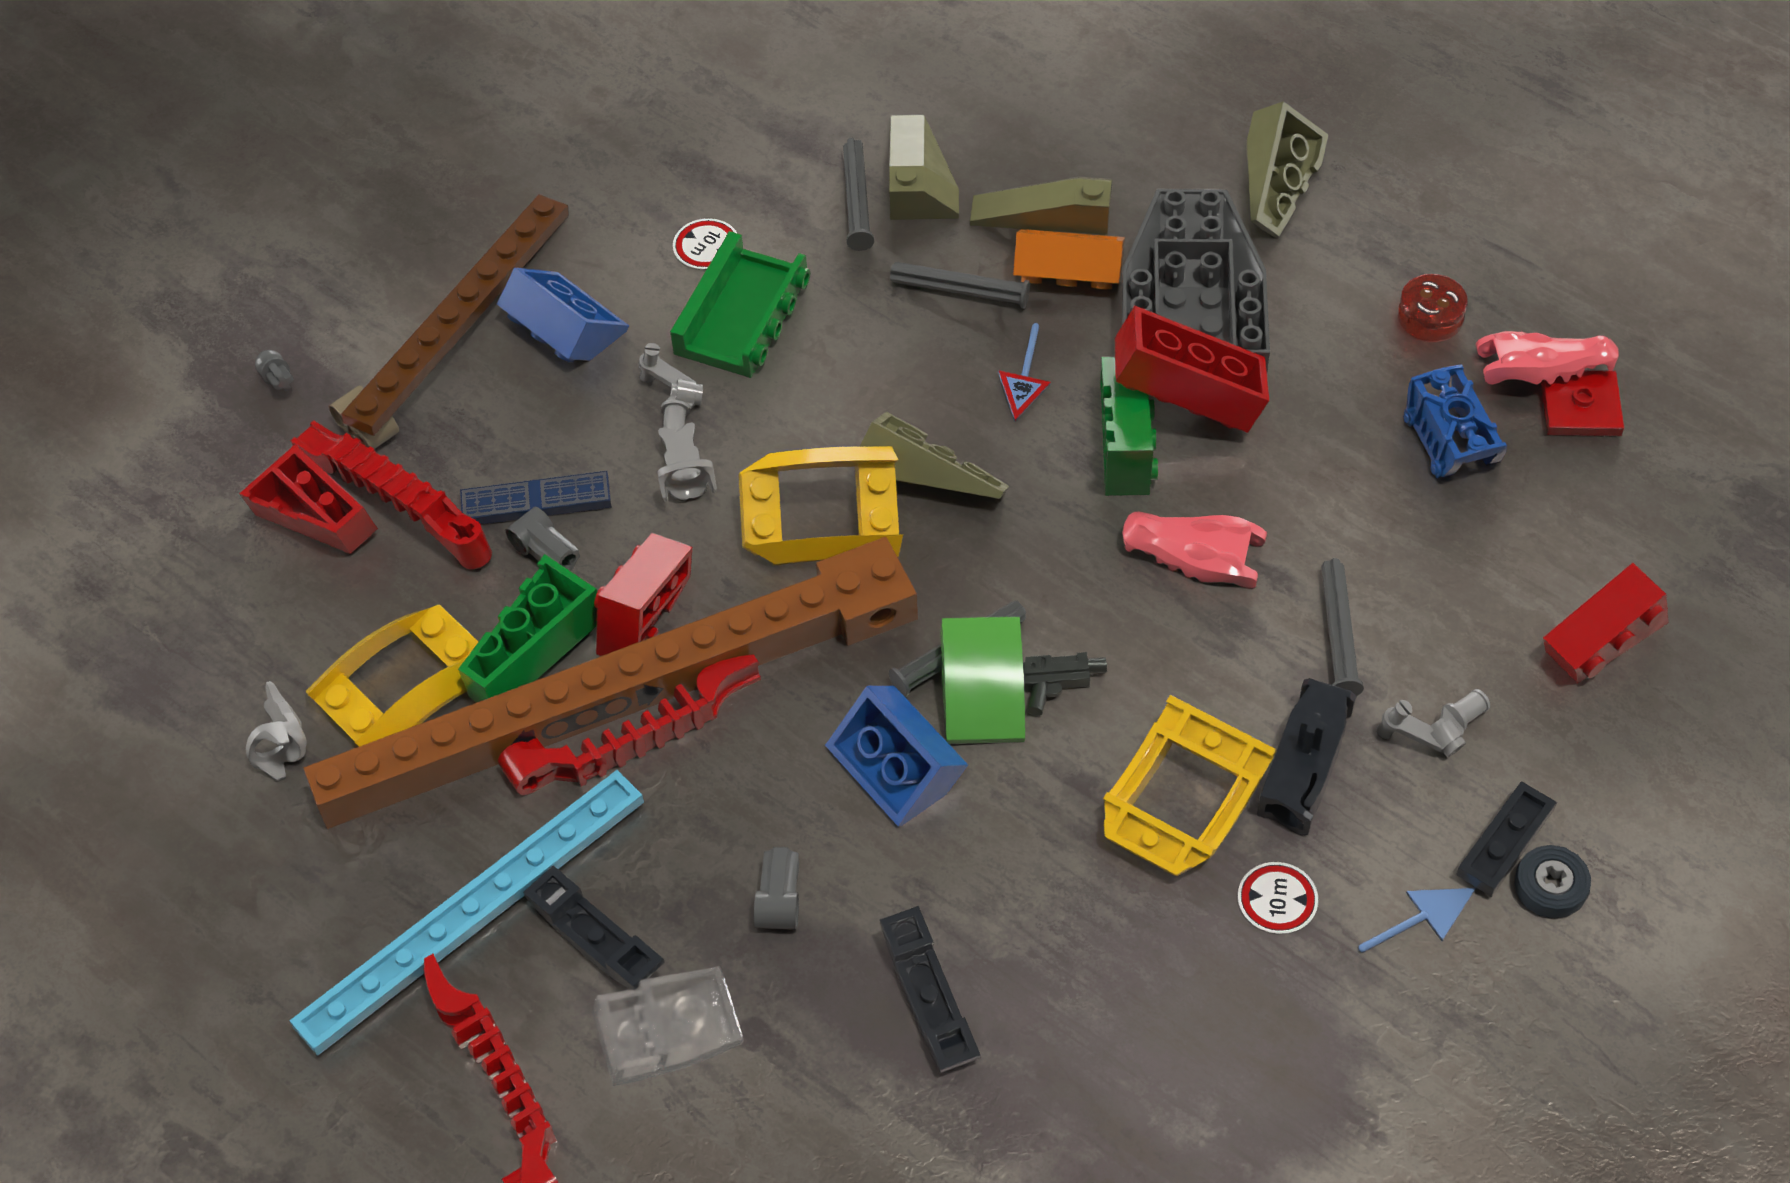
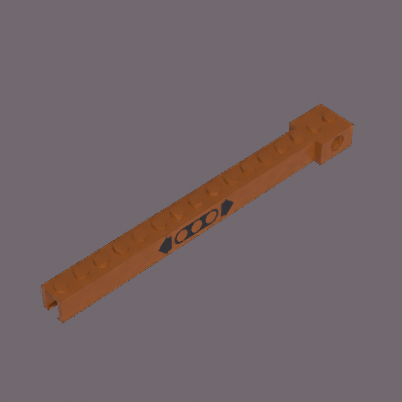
[303,537,918,829]

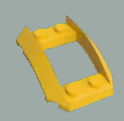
[738,446,903,566]
[306,604,478,747]
[1103,695,1277,876]

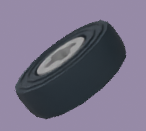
[1514,845,1591,919]

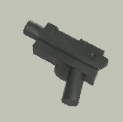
[1023,652,1107,716]

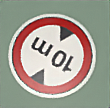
[673,219,737,269]
[1238,862,1318,934]

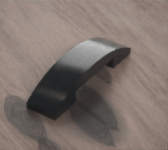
[523,865,665,991]
[880,906,981,1073]

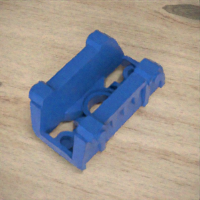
[1403,364,1507,478]

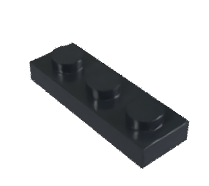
[1456,781,1557,897]

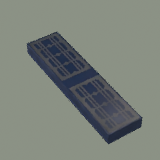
[460,471,612,525]

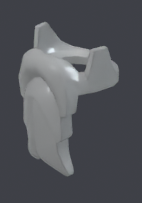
[657,422,717,502]
[246,681,307,781]

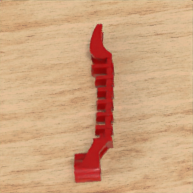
[290,420,492,569]
[498,654,761,795]
[424,953,558,1183]

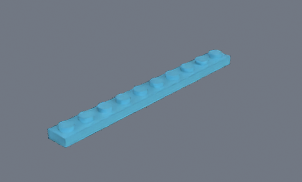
[289,770,644,1056]

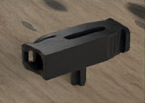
[1257,678,1356,835]

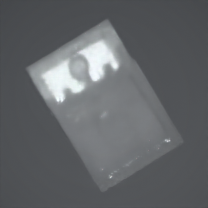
[592,966,744,1086]

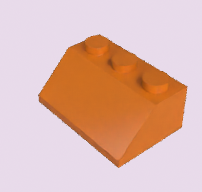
[1013,229,1125,289]

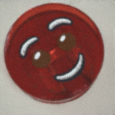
[1398,274,1468,342]

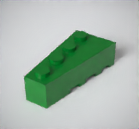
[1100,357,1158,496]
[458,554,598,703]

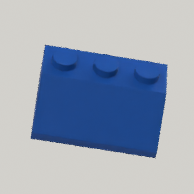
[497,267,629,362]
[825,686,968,826]

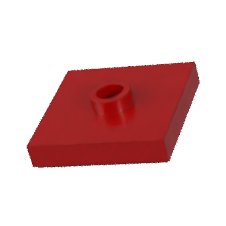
[1541,370,1624,436]

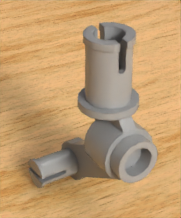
[639,343,703,432]
[1377,689,1490,757]

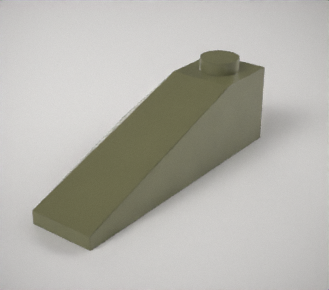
[1247,101,1328,238]
[889,115,959,220]
[970,177,1113,235]
[859,412,1009,499]

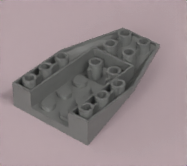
[1122,189,1270,371]

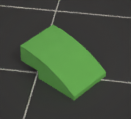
[940,617,1025,744]

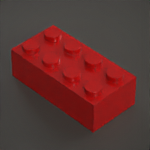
[1115,305,1269,433]

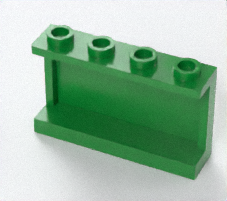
[670,231,811,378]

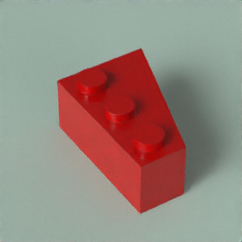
[239,444,378,554]
[594,533,693,656]
[1543,563,1669,683]

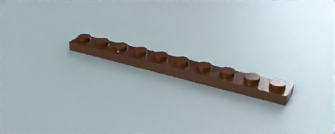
[341,194,569,436]

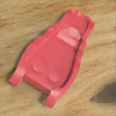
[1476,331,1619,385]
[1122,511,1267,589]

